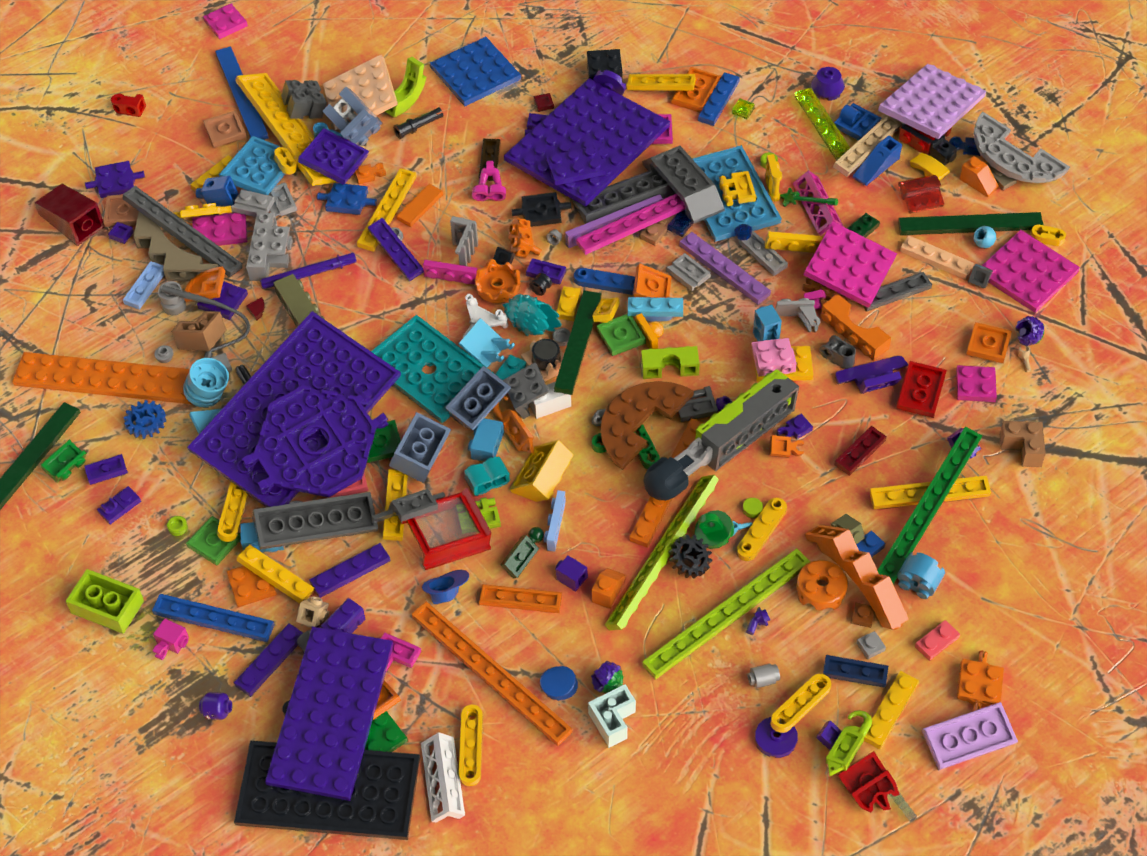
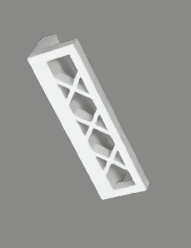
[421,732,465,823]

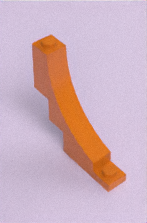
[805,525,909,630]

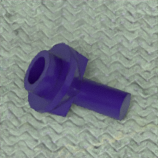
[746,607,770,635]

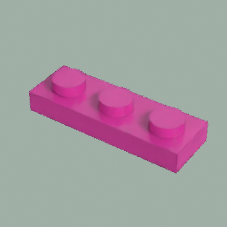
[423,260,477,285]

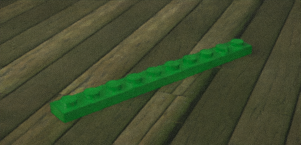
[877,426,983,584]

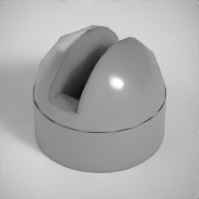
[546,229,562,245]

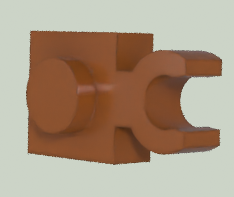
[803,277,835,301]

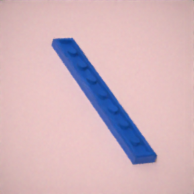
[215,46,269,140]

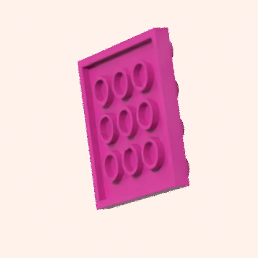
[803,221,897,308]
[982,230,1080,313]

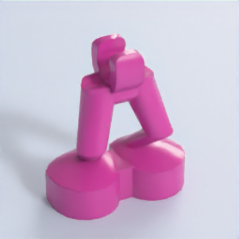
[472,161,506,201]

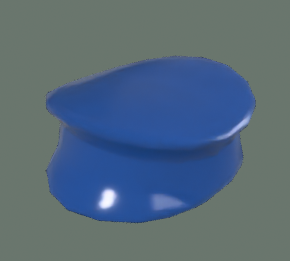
[540,666,578,700]

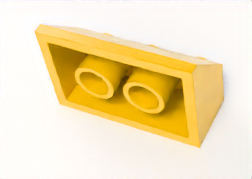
[509,440,573,502]

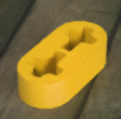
[274,147,297,175]
[1030,225,1066,246]

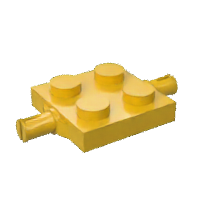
[172,203,232,219]

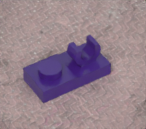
[97,486,142,525]

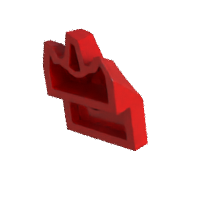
[837,751,900,813]

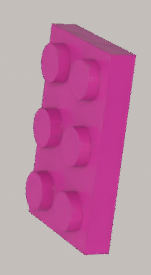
[192,213,248,246]

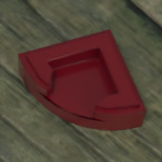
[246,297,265,321]

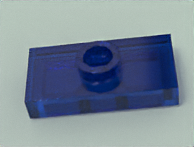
[667,210,693,237]

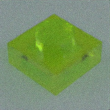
[732,98,755,119]

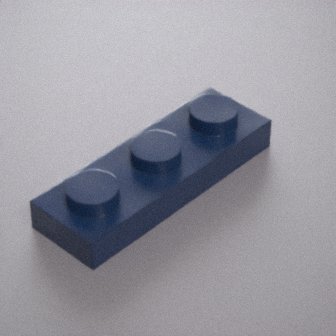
[823,655,889,688]

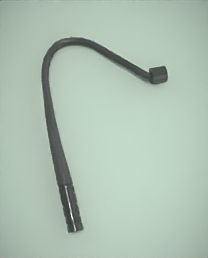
[161,285,250,358]

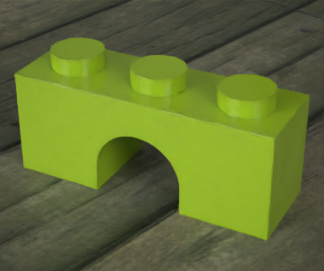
[641,346,700,379]

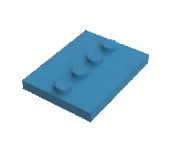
[219,136,287,195]

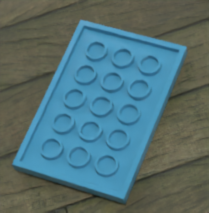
[693,145,782,242]

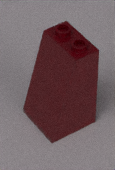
[34,183,105,246]

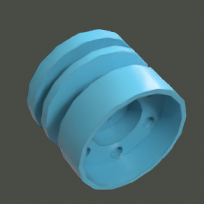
[183,358,229,408]

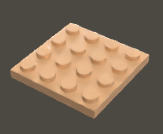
[323,54,398,133]

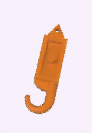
[492,395,534,454]

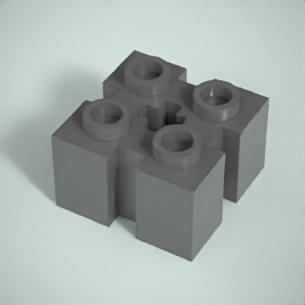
[281,80,327,119]

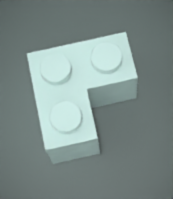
[588,684,636,748]

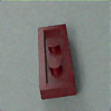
[834,426,887,476]

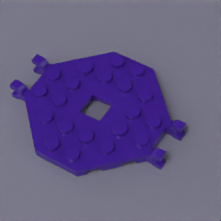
[242,385,388,498]

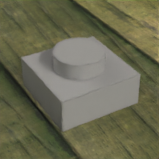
[857,631,886,660]

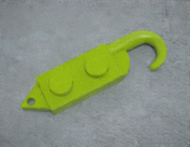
[826,710,872,776]

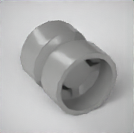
[158,281,186,316]

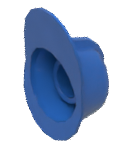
[422,570,469,604]

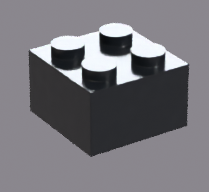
[587,49,623,82]

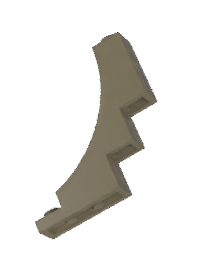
[134,212,219,281]

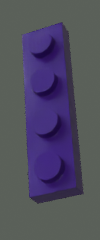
[368,218,424,282]
[309,543,391,598]
[234,623,303,697]

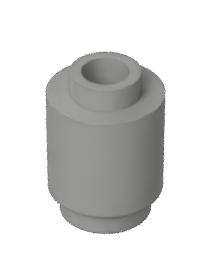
[747,663,780,689]

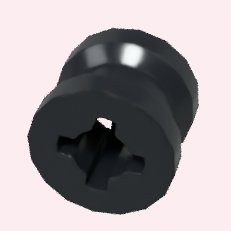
[529,273,552,296]

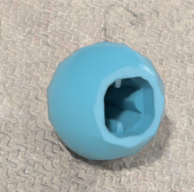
[973,226,996,249]

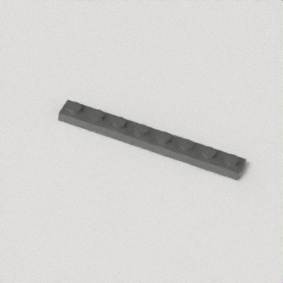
[123,186,243,277]

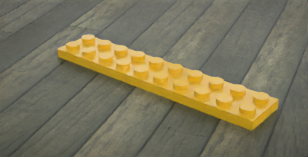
[236,73,337,186]

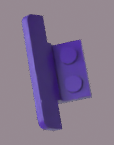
[835,356,908,394]

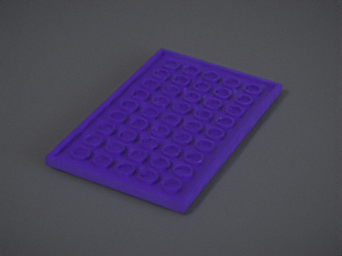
[187,311,401,507]

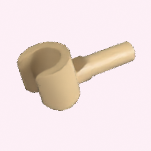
[1018,346,1031,372]

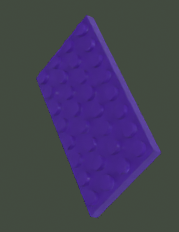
[265,626,394,801]

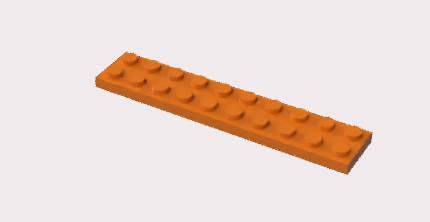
[12,352,193,405]

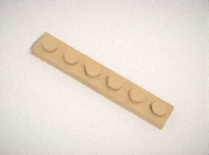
[833,115,902,177]

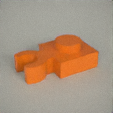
[354,163,386,184]
[770,435,804,458]

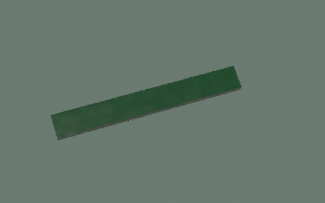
[898,212,1044,235]
[554,290,602,395]
[0,402,81,510]

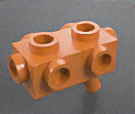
[508,217,542,258]

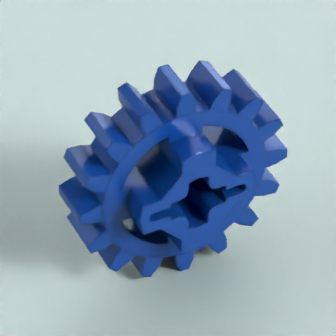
[124,400,167,439]

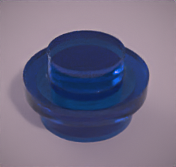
[734,224,752,240]

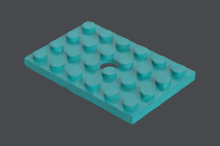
[371,315,495,423]

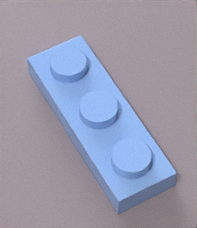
[123,261,165,310]
[544,490,566,552]

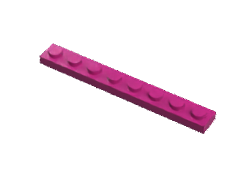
[576,194,685,255]

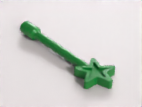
[780,188,838,207]

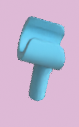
[732,521,753,537]

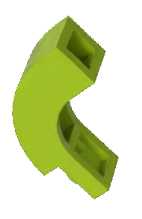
[385,57,426,118]

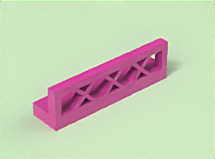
[793,170,844,235]

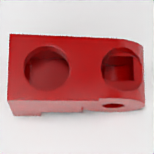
[111,93,146,117]

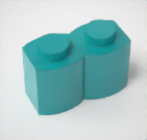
[464,457,510,496]

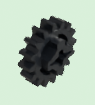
[669,534,712,579]

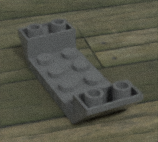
[642,146,725,224]

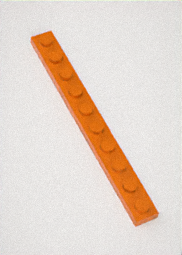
[412,601,573,746]

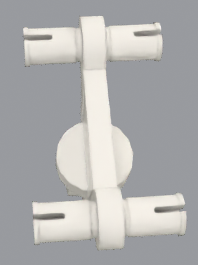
[463,294,508,338]

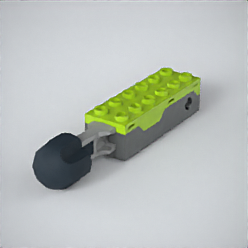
[643,369,799,500]

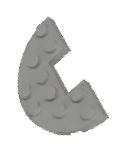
[974,112,1070,183]

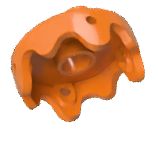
[475,259,520,303]
[796,560,848,611]

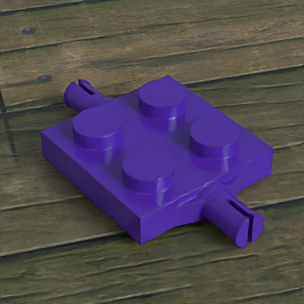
[85,161,145,198]

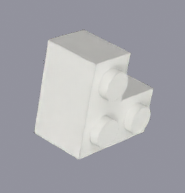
[529,382,571,419]

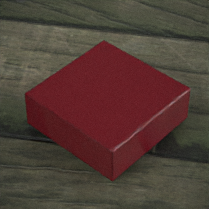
[533,93,554,112]

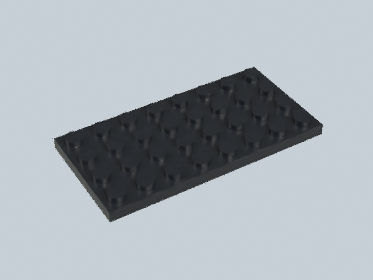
[234,740,420,840]

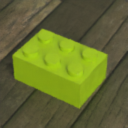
[65,569,144,634]

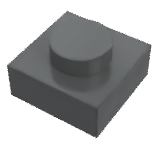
[968,264,993,288]

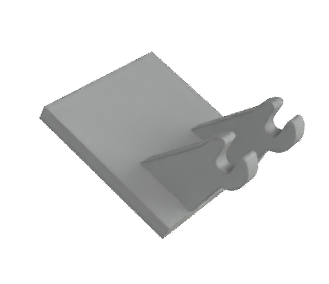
[775,298,820,332]

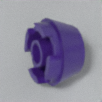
[811,67,845,101]

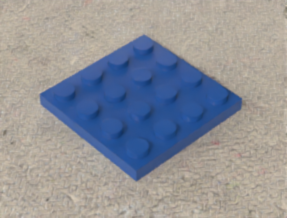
[430,37,521,106]

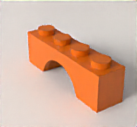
[821,294,891,361]

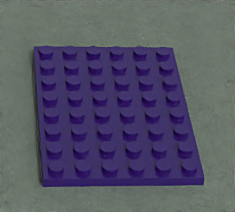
[504,78,670,207]

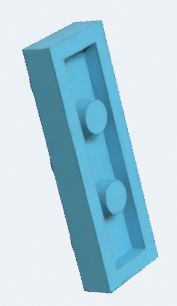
[628,297,683,317]

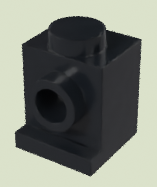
[928,135,957,165]

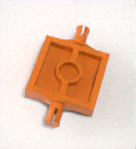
[957,650,1004,711]

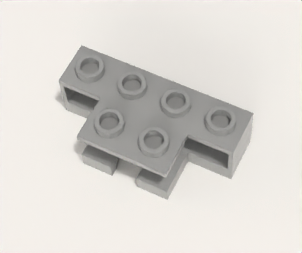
[246,212,293,281]

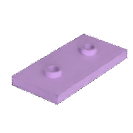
[922,702,1018,771]

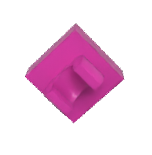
[804,290,826,310]

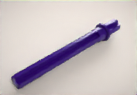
[260,253,357,289]

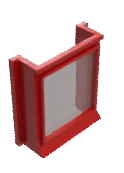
[399,488,492,570]

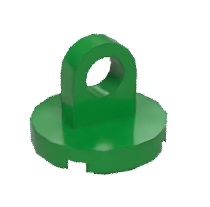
[695,510,734,549]

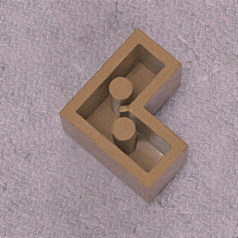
[171,311,227,351]
[1000,421,1046,467]

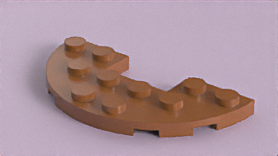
[601,381,694,470]

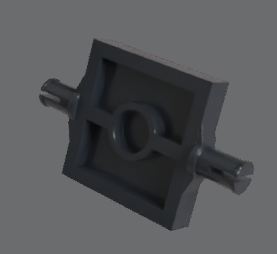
[511,192,572,227]

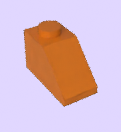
[960,156,999,197]
[592,568,626,609]

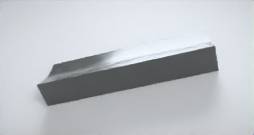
[572,169,676,224]
[252,492,378,550]

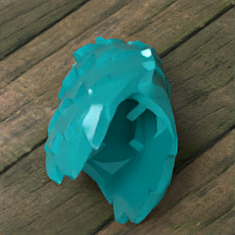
[503,294,562,336]

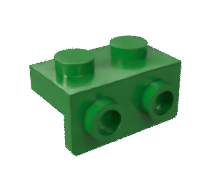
[40,439,87,483]

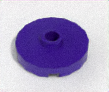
[593,70,626,95]
[755,717,798,758]

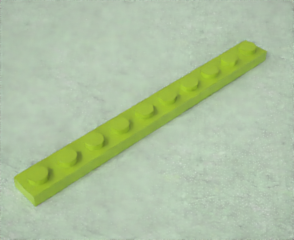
[605,475,719,630]
[642,548,811,680]

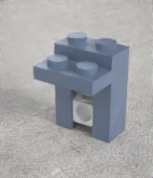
[323,87,382,146]

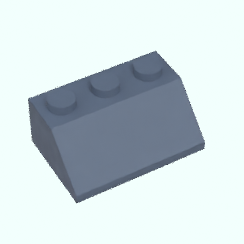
[445,366,511,430]

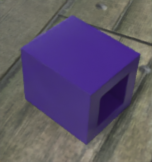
[555,555,588,592]

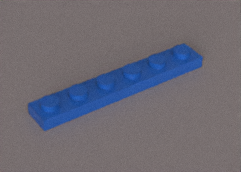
[152,594,275,642]

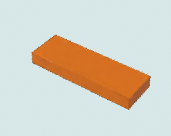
[397,184,443,227]

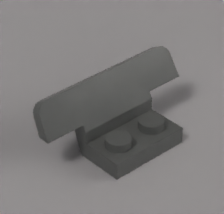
[371,489,446,523]

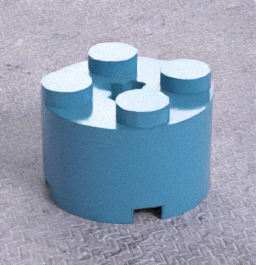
[897,552,945,600]

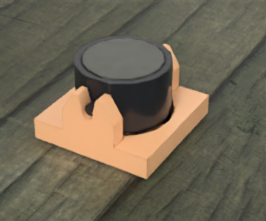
[521,337,564,381]

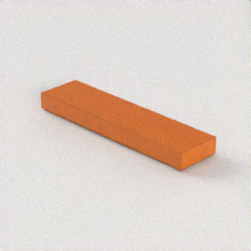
[479,584,562,613]

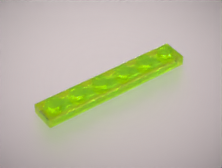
[795,88,850,161]

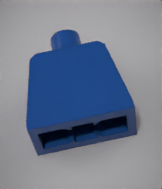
[196,176,239,207]

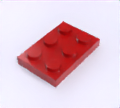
[896,361,947,418]

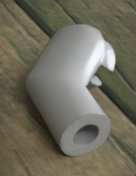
[592,409,606,426]

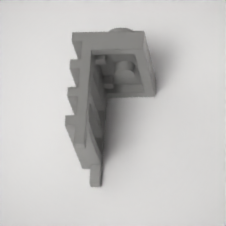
[450,216,478,266]

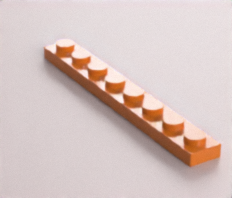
[630,418,704,548]

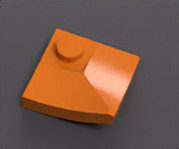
[184,266,225,302]

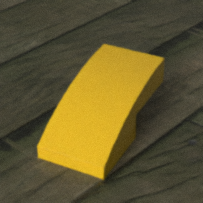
[910,152,950,181]

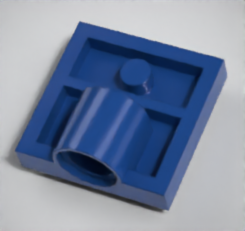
[833,103,882,141]

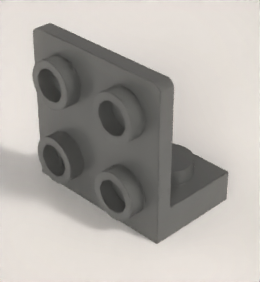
[503,363,549,419]

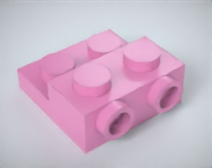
[751,338,796,376]

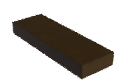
[479,138,501,181]

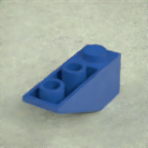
[853,136,902,186]

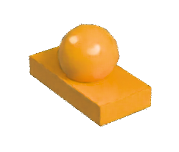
[635,313,664,349]

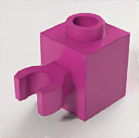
[153,618,189,660]

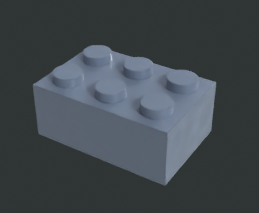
[389,412,451,483]

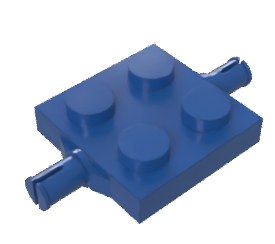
[317,183,377,215]

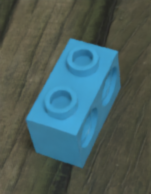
[753,305,782,341]

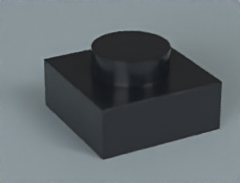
[493,247,516,265]

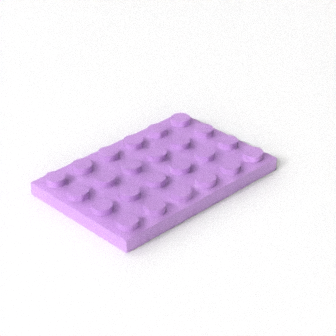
[878,64,986,139]

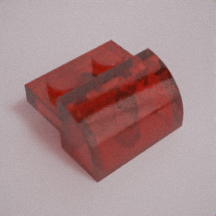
[898,175,944,214]

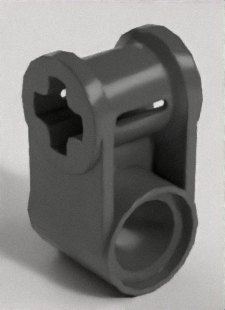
[819,335,856,369]

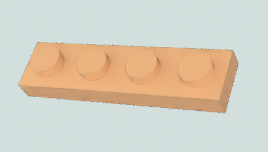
[900,236,974,280]

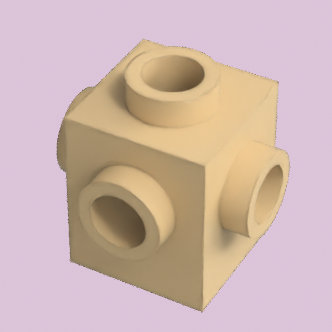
[296,596,329,628]

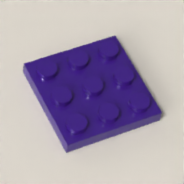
[298,128,369,185]

